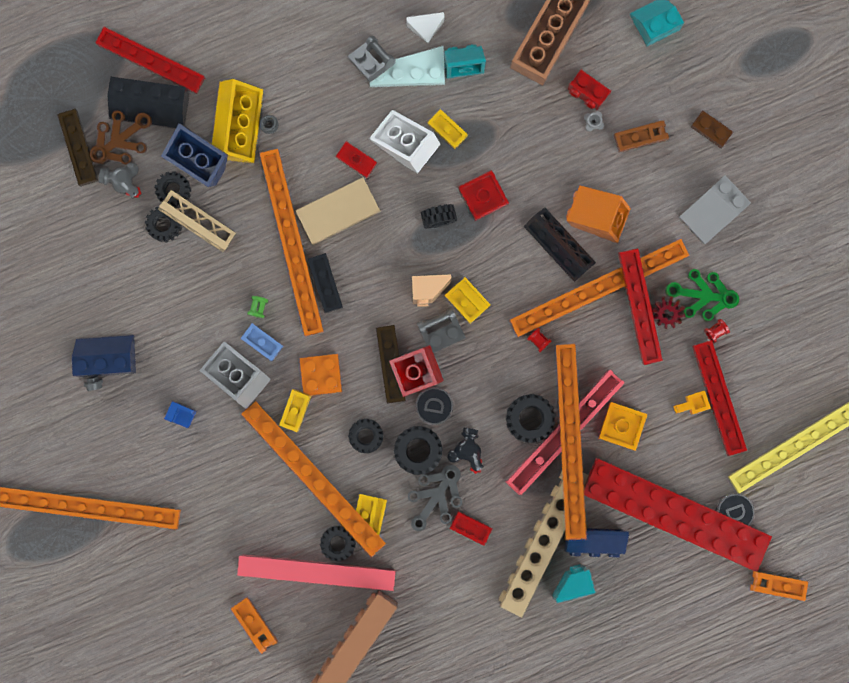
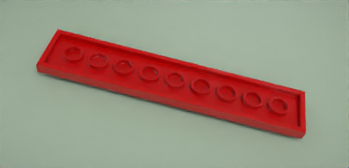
[584,458,772,572]

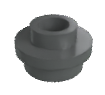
[260,115,279,134]
[83,376,103,391]

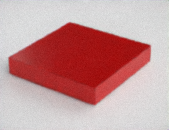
[458,170,509,221]

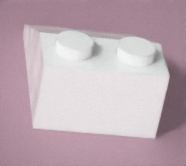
[369,110,440,173]

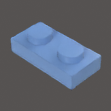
[241,323,284,361]

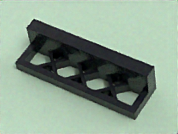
[524,207,596,282]

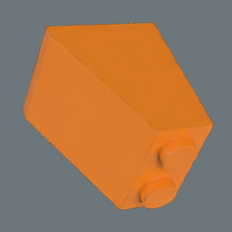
[566,185,631,243]

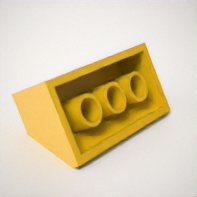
[212,79,263,163]

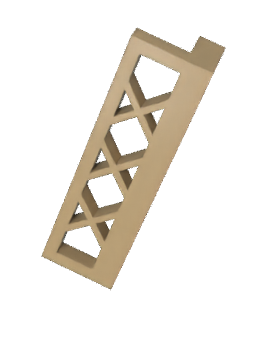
[158,190,236,252]

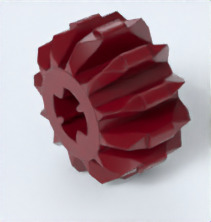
[652,296,685,329]

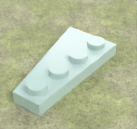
[370,46,445,87]

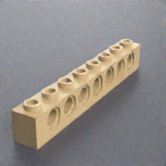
[498,471,589,618]

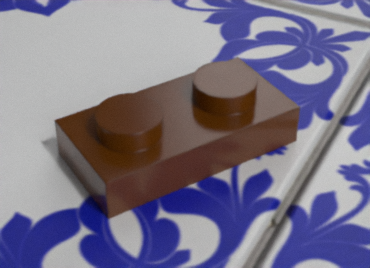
[691,110,733,148]

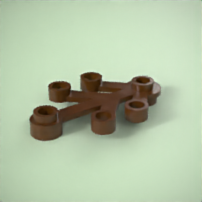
[90,111,152,165]

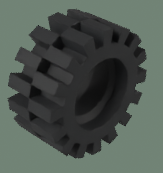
[154,171,191,208]
[421,204,457,229]
[145,207,182,243]
[348,419,383,453]
[320,526,356,562]

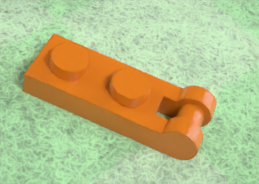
[750,571,808,601]
[231,597,278,654]

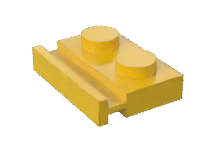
[445,277,491,324]
[356,494,387,535]

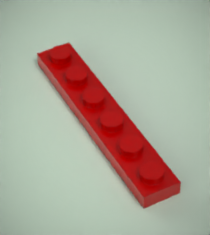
[95,27,205,94]
[618,248,663,365]
[692,340,747,456]

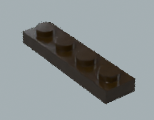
[57,109,98,187]
[376,325,406,404]

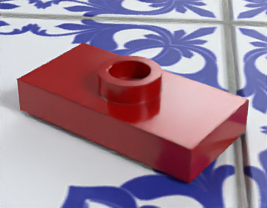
[335,141,377,179]
[449,511,493,546]

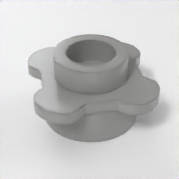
[584,111,604,132]

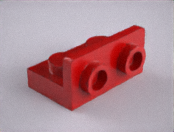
[567,70,611,111]

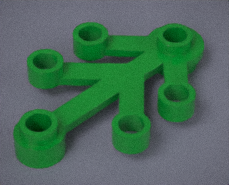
[665,269,739,321]

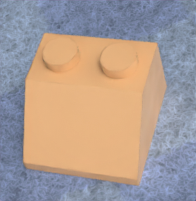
[412,275,451,307]

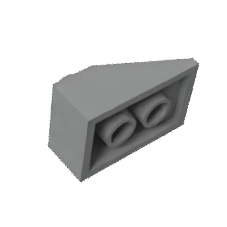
[679,175,751,245]
[199,341,271,409]

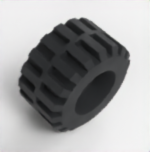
[506,394,556,443]
[394,426,443,475]

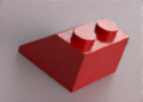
[389,345,444,397]

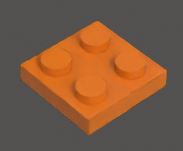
[300,354,342,396]

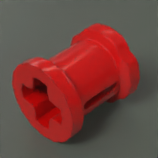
[704,319,730,343]
[527,327,552,352]

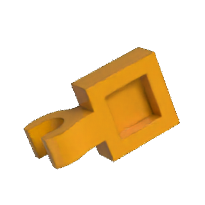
[673,390,711,415]

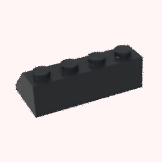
[107,76,190,129]

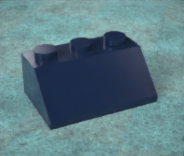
[161,123,228,188]
[72,335,136,377]
[564,528,629,558]

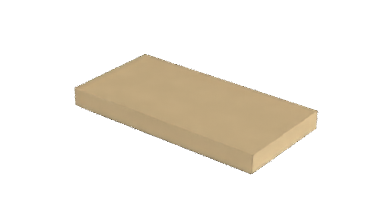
[296,178,380,245]

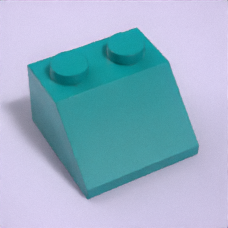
[629,0,684,47]
[444,45,486,78]
[552,564,595,603]

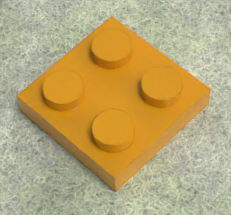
[598,402,648,451]

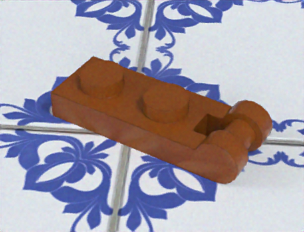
[614,120,670,153]

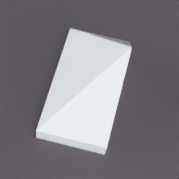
[406,12,444,42]

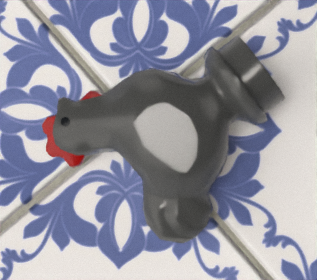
[99,163,141,199]

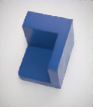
[164,401,197,428]

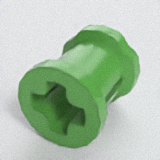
[247,296,268,318]

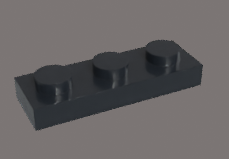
[308,253,343,314]

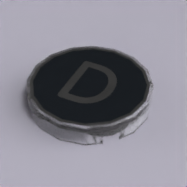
[416,387,453,425]
[715,493,755,526]

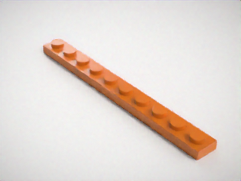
[260,149,324,337]
[509,239,690,338]
[556,344,587,540]
[241,401,386,557]
[0,487,181,530]

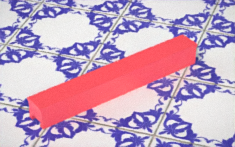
[505,369,625,495]
[237,554,396,591]

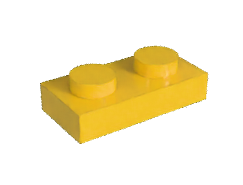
[427,109,468,149]
[279,389,311,432]

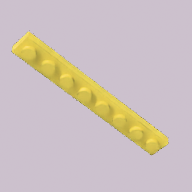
[728,402,849,493]

